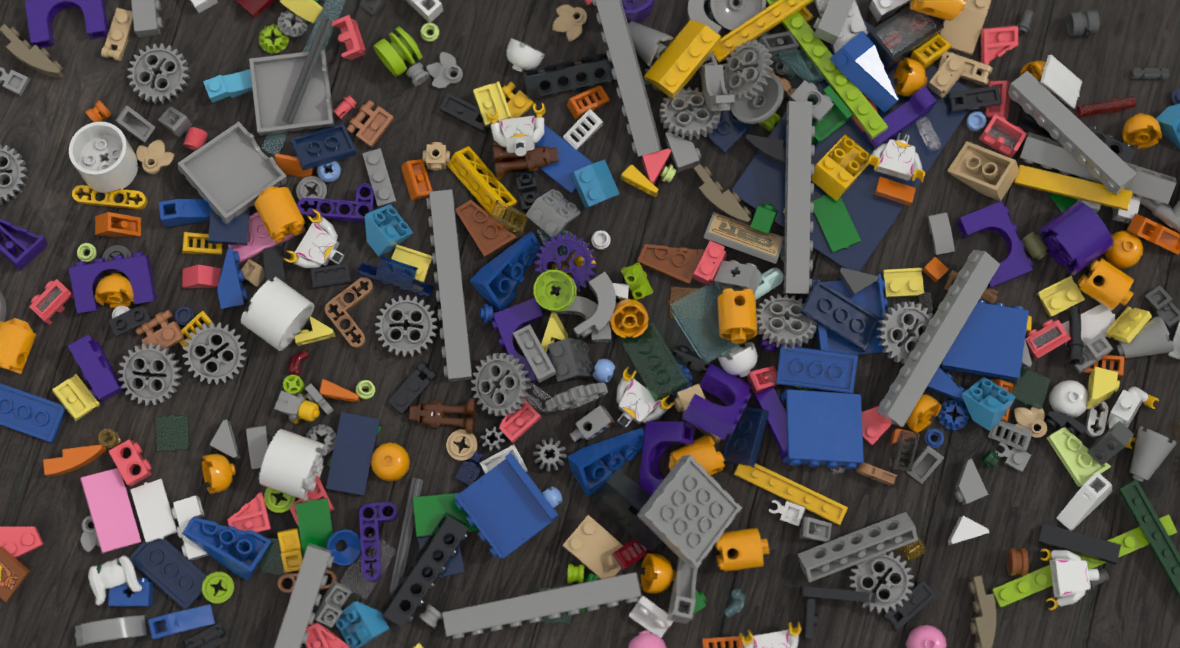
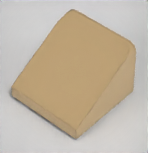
[241,259,265,287]

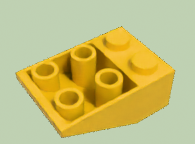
[811,134,871,201]

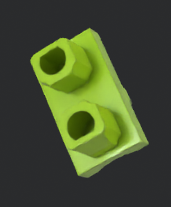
[621,262,653,300]

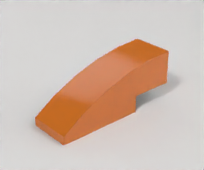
[1127,213,1180,255]
[43,445,106,477]

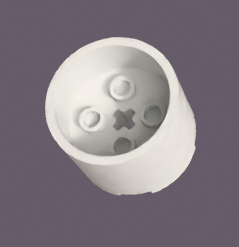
[69,122,138,193]
[241,277,314,351]
[259,429,327,500]

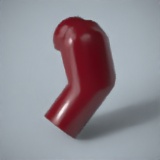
[288,349,310,376]

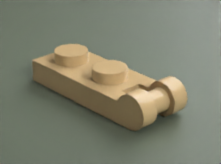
[101,8,134,61]
[938,51,993,86]

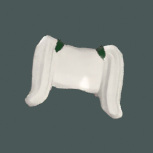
[88,556,142,605]

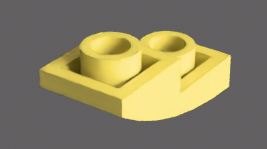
[280,0,323,23]

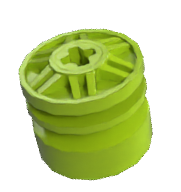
[373,27,423,77]
[534,270,577,311]

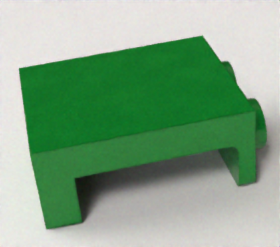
[811,86,853,146]

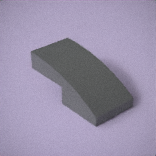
[1145,285,1180,329]

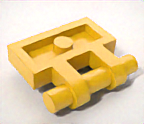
[502,82,534,119]

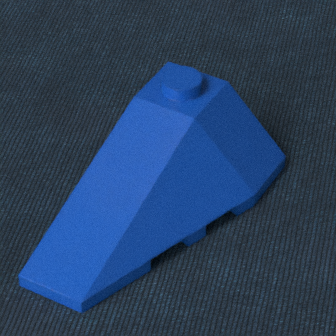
[830,31,899,113]
[470,232,541,311]
[567,428,645,497]
[182,517,271,581]

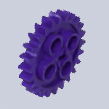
[534,233,597,294]

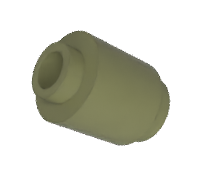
[1022,231,1049,261]

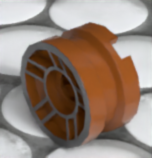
[1007,548,1029,576]

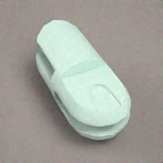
[755,268,784,300]

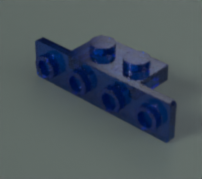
[357,256,434,297]

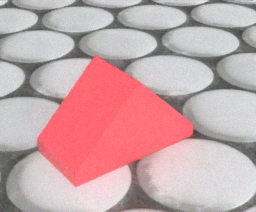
[642,149,672,185]
[182,265,222,288]
[747,366,779,393]

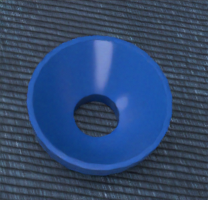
[326,529,361,566]

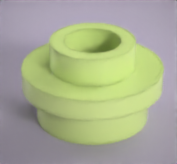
[420,23,439,42]
[660,164,676,182]
[77,243,97,262]
[356,380,375,399]

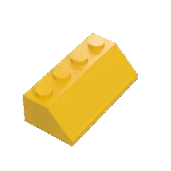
[644,20,721,99]

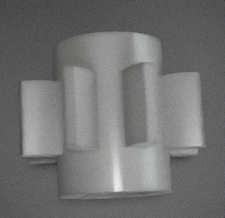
[481,427,505,452]

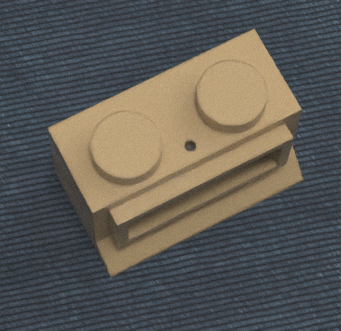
[926,52,966,98]

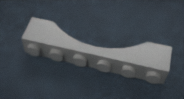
[667,557,698,624]

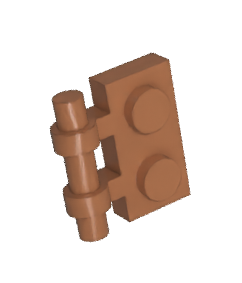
[346,100,394,148]
[136,310,185,350]

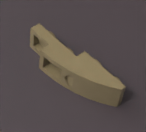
[0,24,65,79]
[694,164,752,224]
[968,576,996,648]

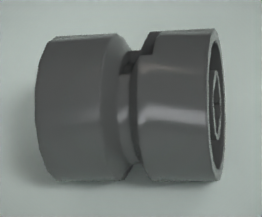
[1067,10,1100,37]

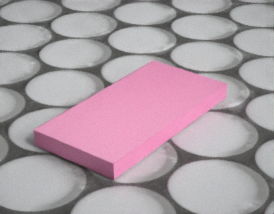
[227,212,306,264]
[80,468,141,553]

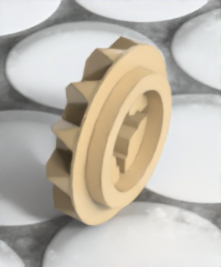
[446,430,477,461]

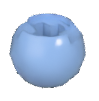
[317,161,341,182]
[592,358,615,383]
[542,487,562,508]

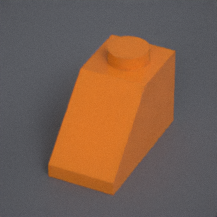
[95,212,141,237]

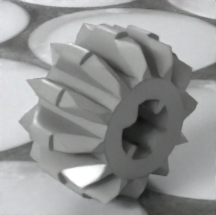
[533,438,566,472]

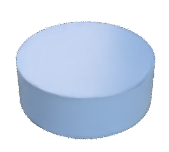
[966,112,986,131]

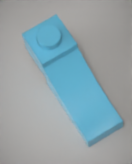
[203,69,253,103]

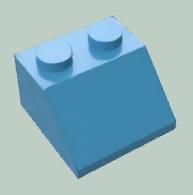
[570,160,620,209]

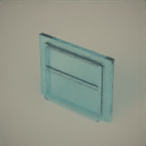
[669,281,750,364]

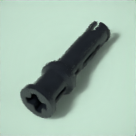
[1067,306,1084,365]

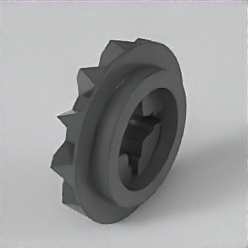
[102,245,132,274]

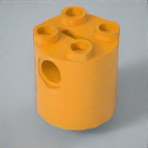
[910,0,966,21]
[254,186,305,243]
[1078,258,1134,311]
[717,288,757,344]
[0,318,37,374]
[669,434,725,476]
[715,528,769,572]

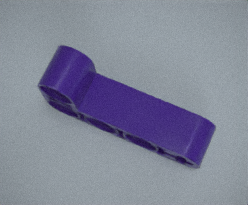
[864,86,937,149]
[297,183,374,223]
[754,386,789,466]
[359,502,398,582]

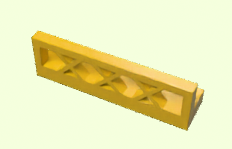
[446,146,517,220]

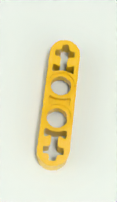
[72,185,147,210]

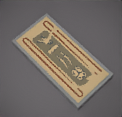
[704,212,784,264]

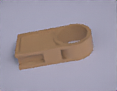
[856,463,897,486]

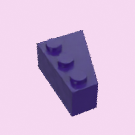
[0,219,48,271]
[68,335,124,402]

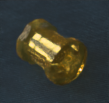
[98,429,120,448]

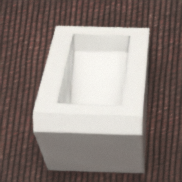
[947,516,989,545]

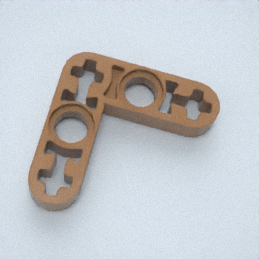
[325,277,373,349]

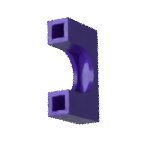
[25,0,109,48]
[957,201,1033,289]
[69,252,157,313]
[491,298,556,385]
[682,364,752,440]
[639,421,695,496]

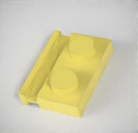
[473,81,511,126]
[388,244,432,283]
[883,268,924,298]
[1037,276,1085,317]
[1105,306,1152,343]
[52,374,99,421]

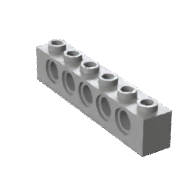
[798,512,918,582]

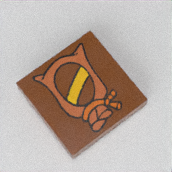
[0,546,30,602]

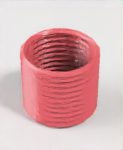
[183,127,208,151]

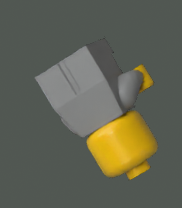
[274,391,320,424]

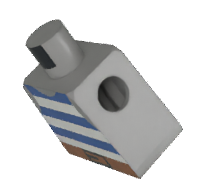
[570,405,615,443]

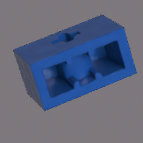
[108,578,154,607]

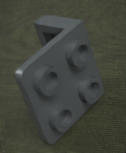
[548,338,594,382]

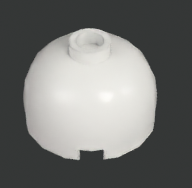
[506,38,545,72]
[718,342,758,377]
[1049,380,1089,418]

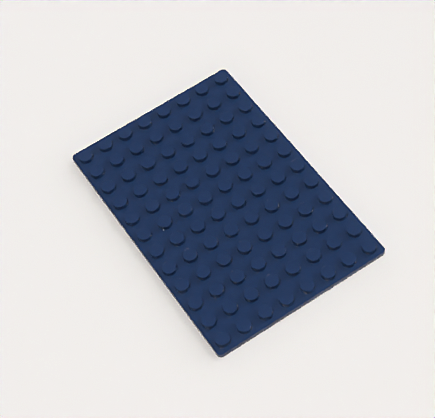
[731,20,970,272]

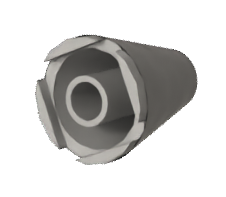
[628,21,674,68]
[1116,316,1174,359]
[1130,426,1177,482]

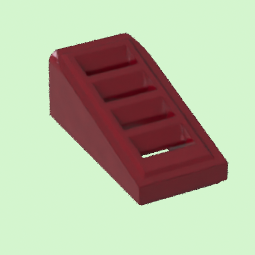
[612,539,651,570]

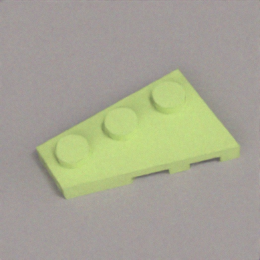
[1047,427,1111,487]

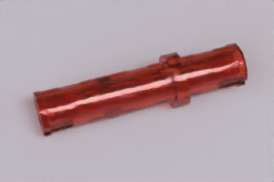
[1077,96,1136,118]

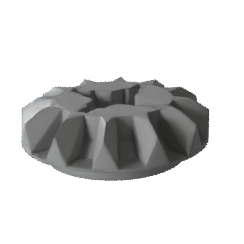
[277,10,308,37]
[296,176,327,206]
[306,424,336,455]

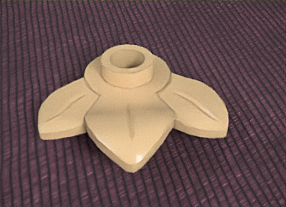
[553,5,587,41]
[136,140,174,174]
[1013,404,1047,438]

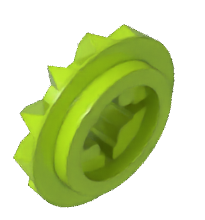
[258,24,289,53]
[264,487,295,513]
[202,571,234,603]

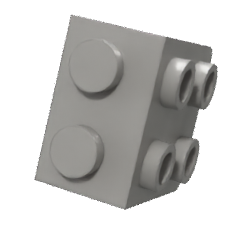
[526,189,581,238]

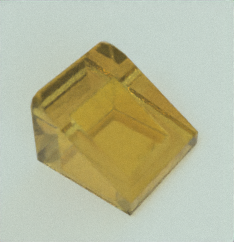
[900,536,926,562]

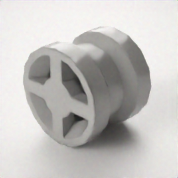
[406,63,430,86]
[419,604,443,628]

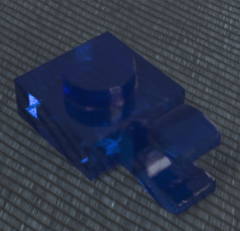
[455,451,483,485]

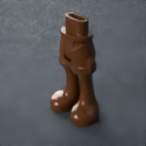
[493,144,559,180]
[409,398,476,434]

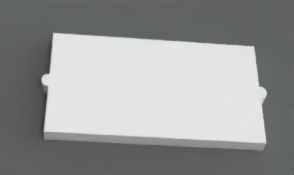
[1040,55,1082,109]
[1062,304,1116,350]
[130,479,177,543]

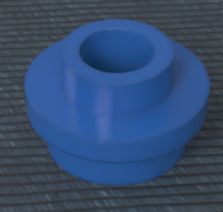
[479,304,493,323]
[924,429,944,448]

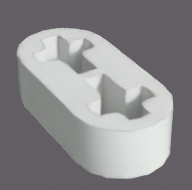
[1085,401,1108,437]

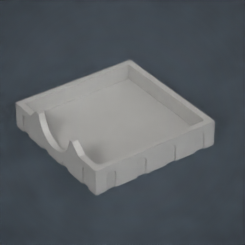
[249,50,335,135]
[178,122,287,224]
[637,455,742,568]

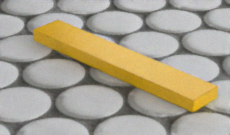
[713,0,814,63]
[1015,165,1133,211]
[734,463,848,525]

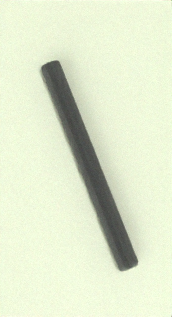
[282,17,333,124]
[389,478,423,593]

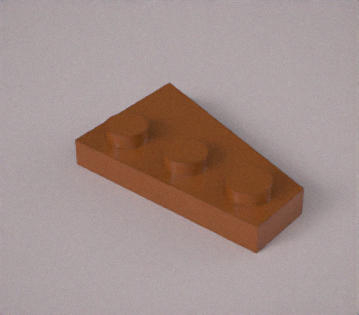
[455,200,517,258]
[637,244,704,285]

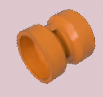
[85,100,112,122]

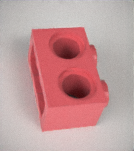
[109,439,152,487]

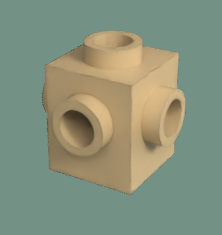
[423,142,450,171]

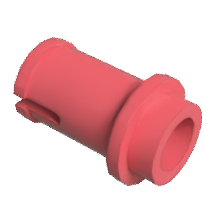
[333,95,357,120]

